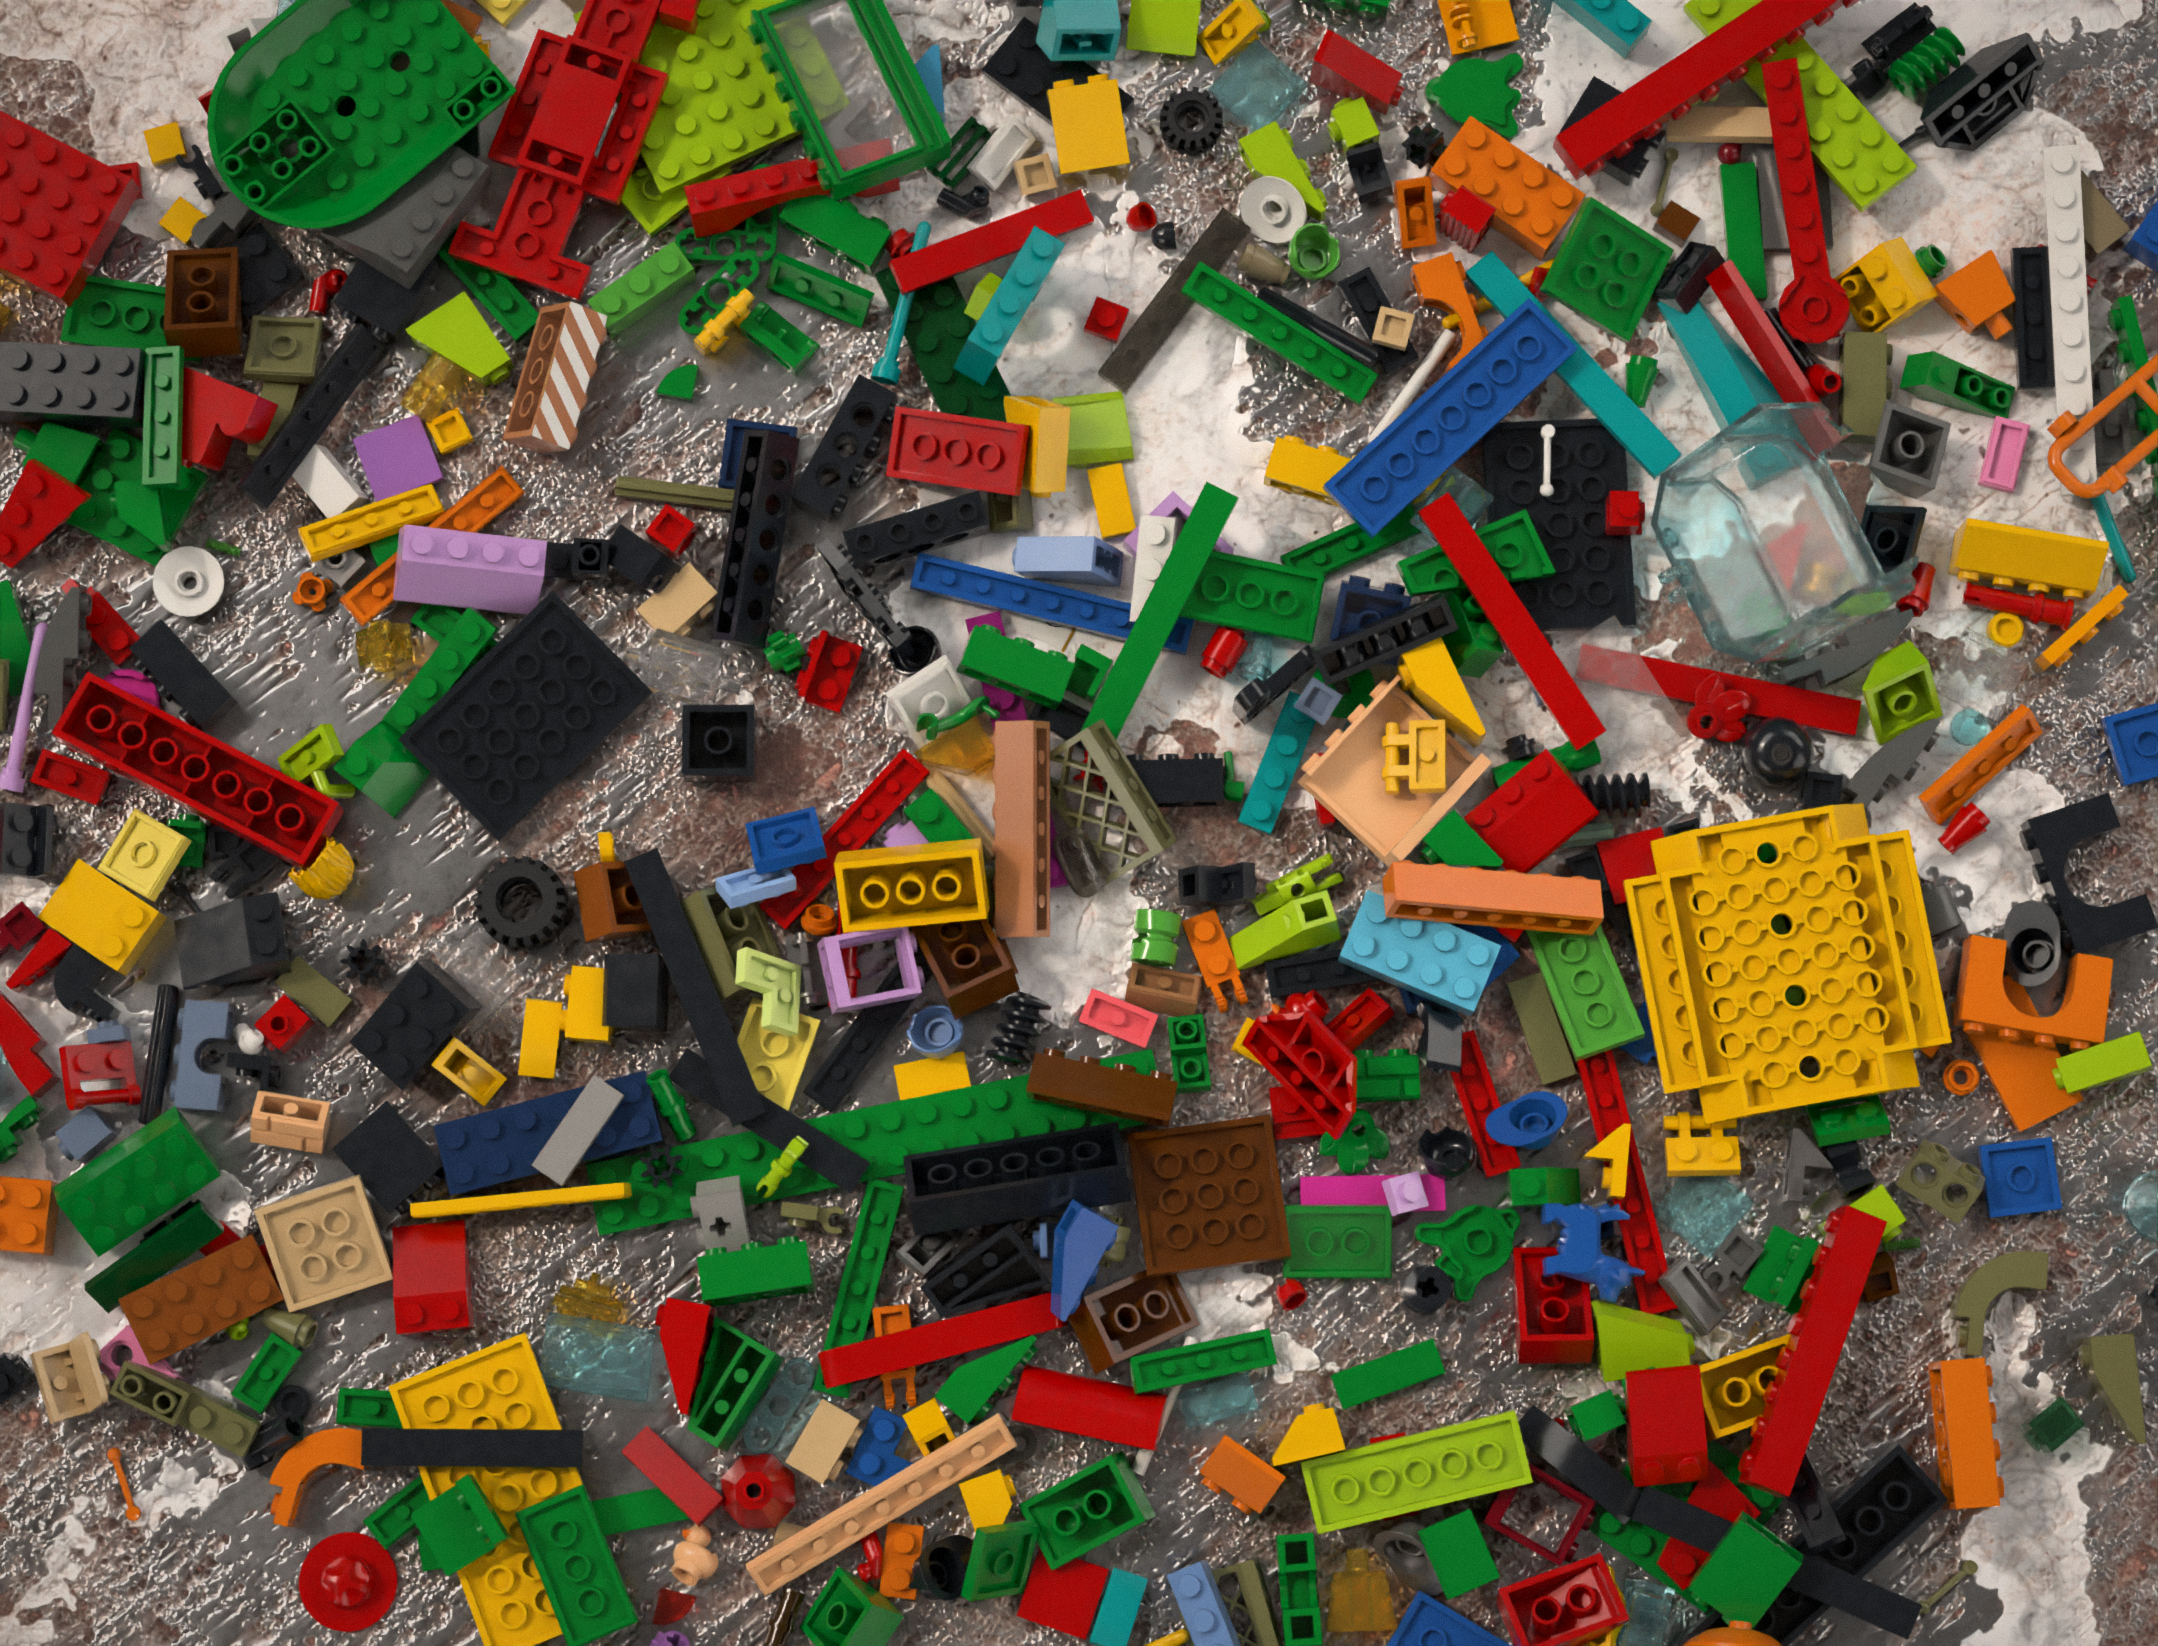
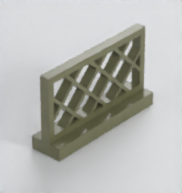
[1050,719,1178,886]
[1177,1557,1284,1646]

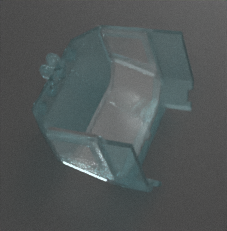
[1651,402,1919,663]

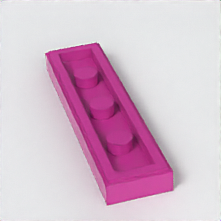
[1300,1174,1446,1212]

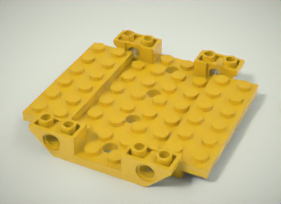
[1623,803,1952,1125]

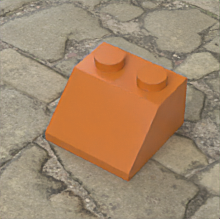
[1198,1435,1286,1516]

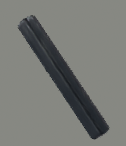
[1256,287,1381,368]
[138,984,179,1125]

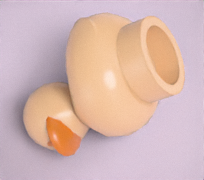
[671,1525,719,1586]

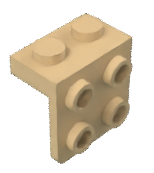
[30,1332,111,1425]

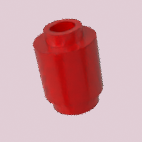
[1200,626,1248,679]

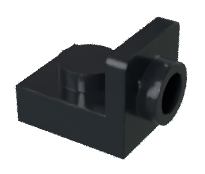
[226,1052,281,1093]
[0,1352,33,1407]

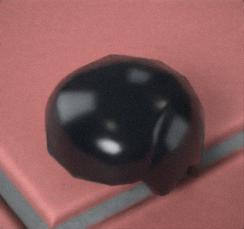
[887,625,942,678]
[1418,1126,1475,1179]

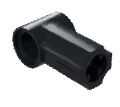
[240,1411,305,1472]

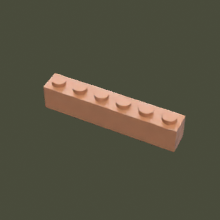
[992,720,1050,937]

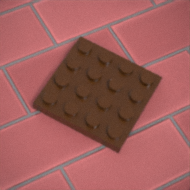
[1127,1114,1292,1278]

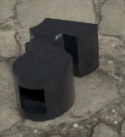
[1821,1140,1876,1200]

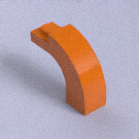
[269,1428,370,1527]

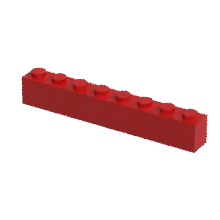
[1738,1205,1887,1498]

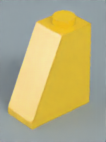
[1004,395,1071,498]

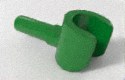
[1224,751,1245,802]

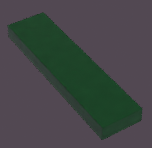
[84,1202,224,1313]

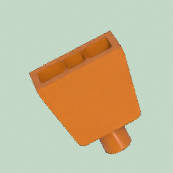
[1934,250,2016,341]

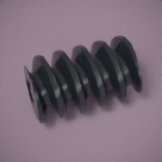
[1575,772,1650,820]
[985,991,1052,1071]
[1400,1265,1451,1314]

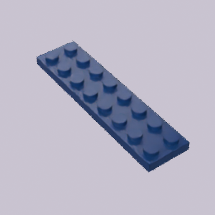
[1323,298,1578,539]

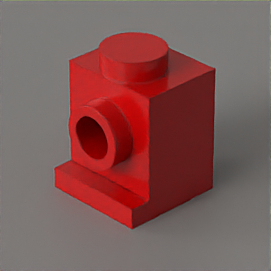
[1605,491,1645,535]

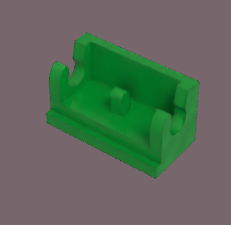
[739,301,820,377]

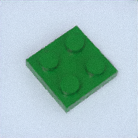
[961,1520,1040,1602]

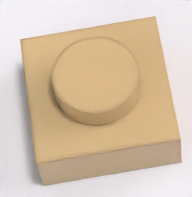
[1012,153,1057,196]
[1371,306,1415,351]

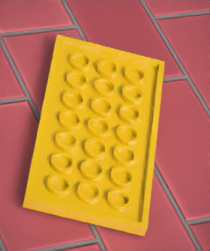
[388,1332,583,1646]

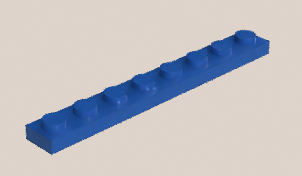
[910,552,1194,655]

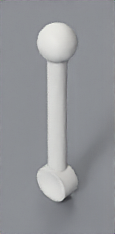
[1540,424,1555,497]

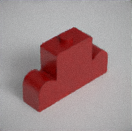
[182,367,278,472]

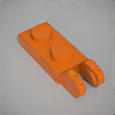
[1181,908,1249,1014]
[872,1304,917,1410]

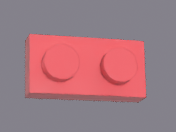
[1078,988,1158,1050]

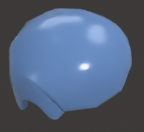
[907,1005,964,1059]

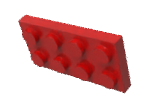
[886,406,1030,496]

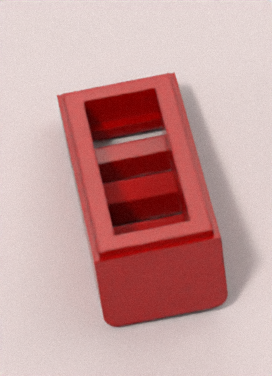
[6,928,73,993]

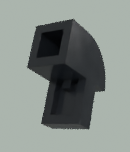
[1178,862,1257,907]
[54,943,122,1022]

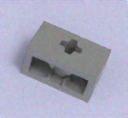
[690,1175,751,1252]

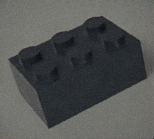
[349,958,483,1090]

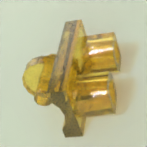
[400,351,465,424]
[553,1272,625,1336]

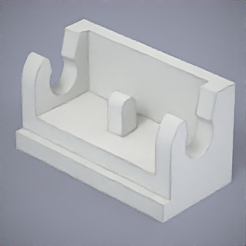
[292,444,370,518]

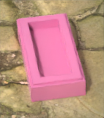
[1977,416,2030,494]

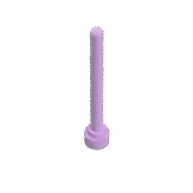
[0,622,48,793]

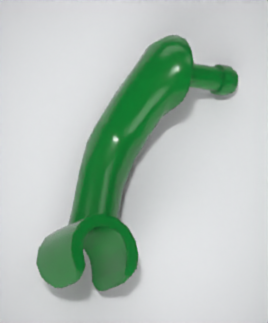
[916,696,1000,741]

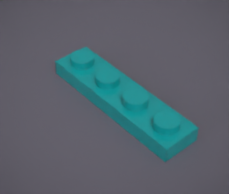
[1237,691,1316,836]

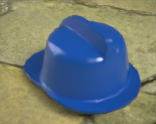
[1485,1091,1567,1150]

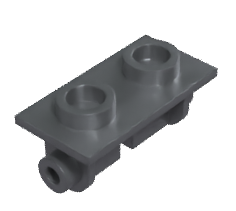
[785,932,829,1008]

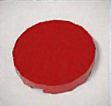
[1779,273,1850,344]

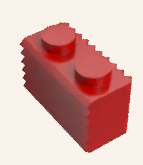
[1436,185,1497,253]

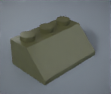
[680,886,782,1003]

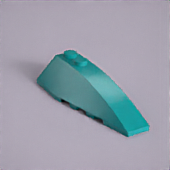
[1656,300,1815,489]

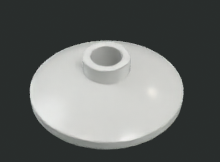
[1240,176,1307,243]
[152,546,224,617]

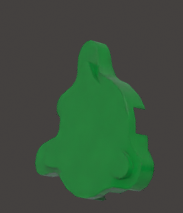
[1425,53,1523,140]
[1414,1204,1521,1302]

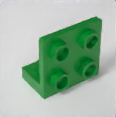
[411,1474,511,1576]

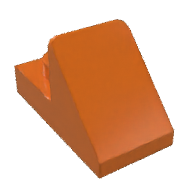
[1393,176,1437,249]

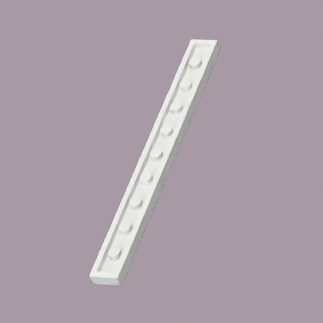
[2043,144,2097,497]

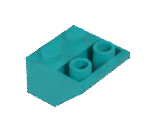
[1036,0,1121,61]

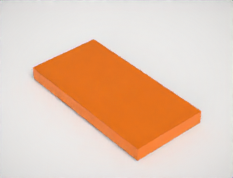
[1950,975,2084,1133]

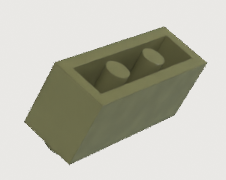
[1838,331,1893,444]

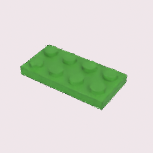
[1525,924,1645,1061]

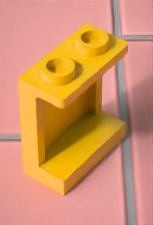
[1046,73,1130,175]

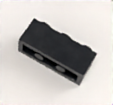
[129,620,238,731]
[1116,753,1224,809]

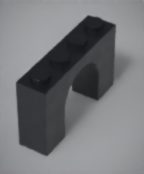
[2019,793,2158,958]

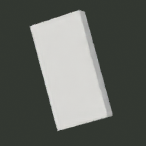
[966,115,1038,191]

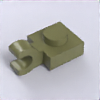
[780,1201,845,1235]

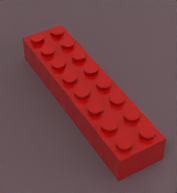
[51,671,344,871]

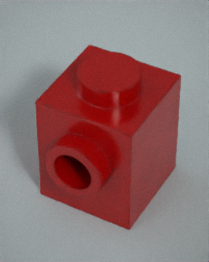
[254,994,316,1053]

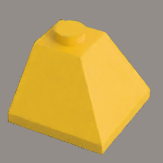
[1269,1402,1346,1467]

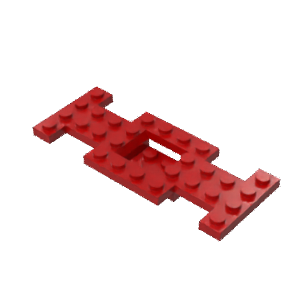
[448,0,701,302]

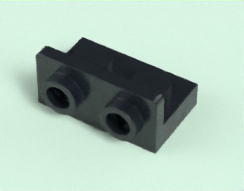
[0,802,56,879]

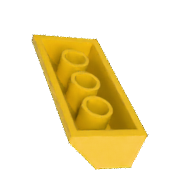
[1948,518,2109,601]

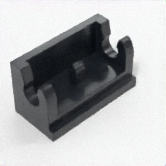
[608,524,682,593]

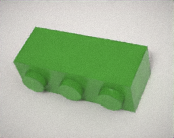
[587,241,697,339]

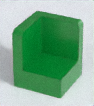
[1066,644,1113,704]

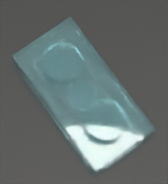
[1178,1373,1258,1429]

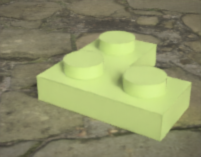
[735,947,802,1037]

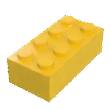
[834,838,990,933]

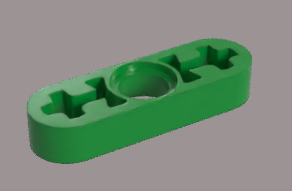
[678,252,760,335]

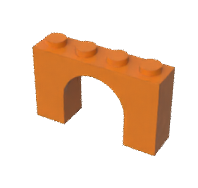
[1953,935,2114,1052]

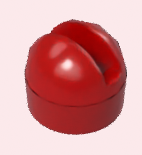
[1126,202,1157,233]
[1276,1278,1308,1311]

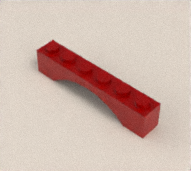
[684,138,900,238]

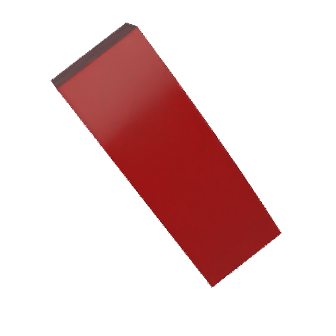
[0,991,61,1099]

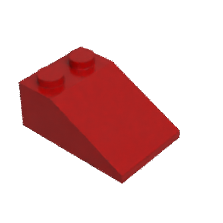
[392,1220,475,1336]
[1513,1247,1594,1364]
[655,1297,716,1416]
[1625,1364,1708,1487]
[1496,1553,1630,1646]

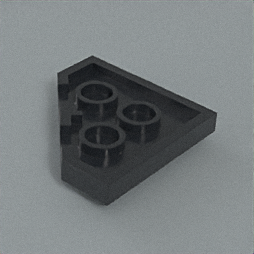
[816,537,915,661]

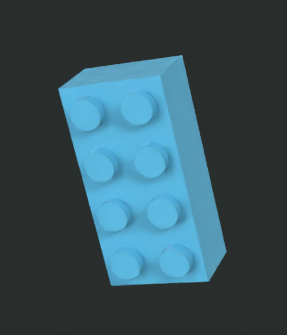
[1338,890,1501,1017]

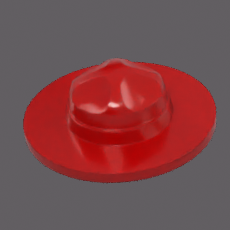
[299,1532,398,1632]

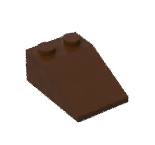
[164,247,242,358]
[909,919,1020,1020]
[1068,1269,1200,1374]

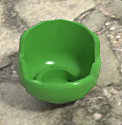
[1287,223,1340,281]

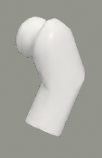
[232,1023,264,1055]

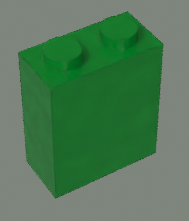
[1688,1511,1804,1630]

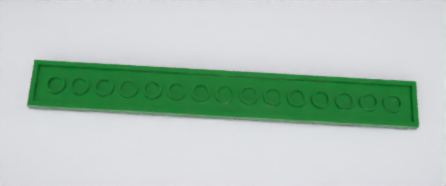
[586,1049,1156,1236]

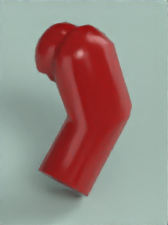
[308,269,348,315]
[857,1531,883,1583]

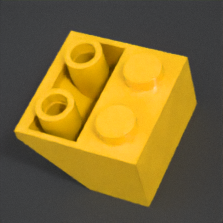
[1834,237,1939,333]

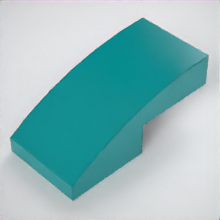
[1089,1567,1148,1646]

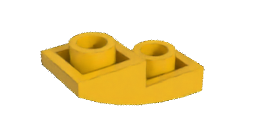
[518,998,562,1079]

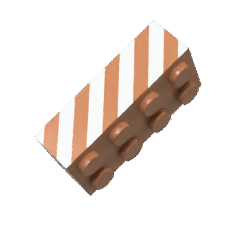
[502,301,608,454]

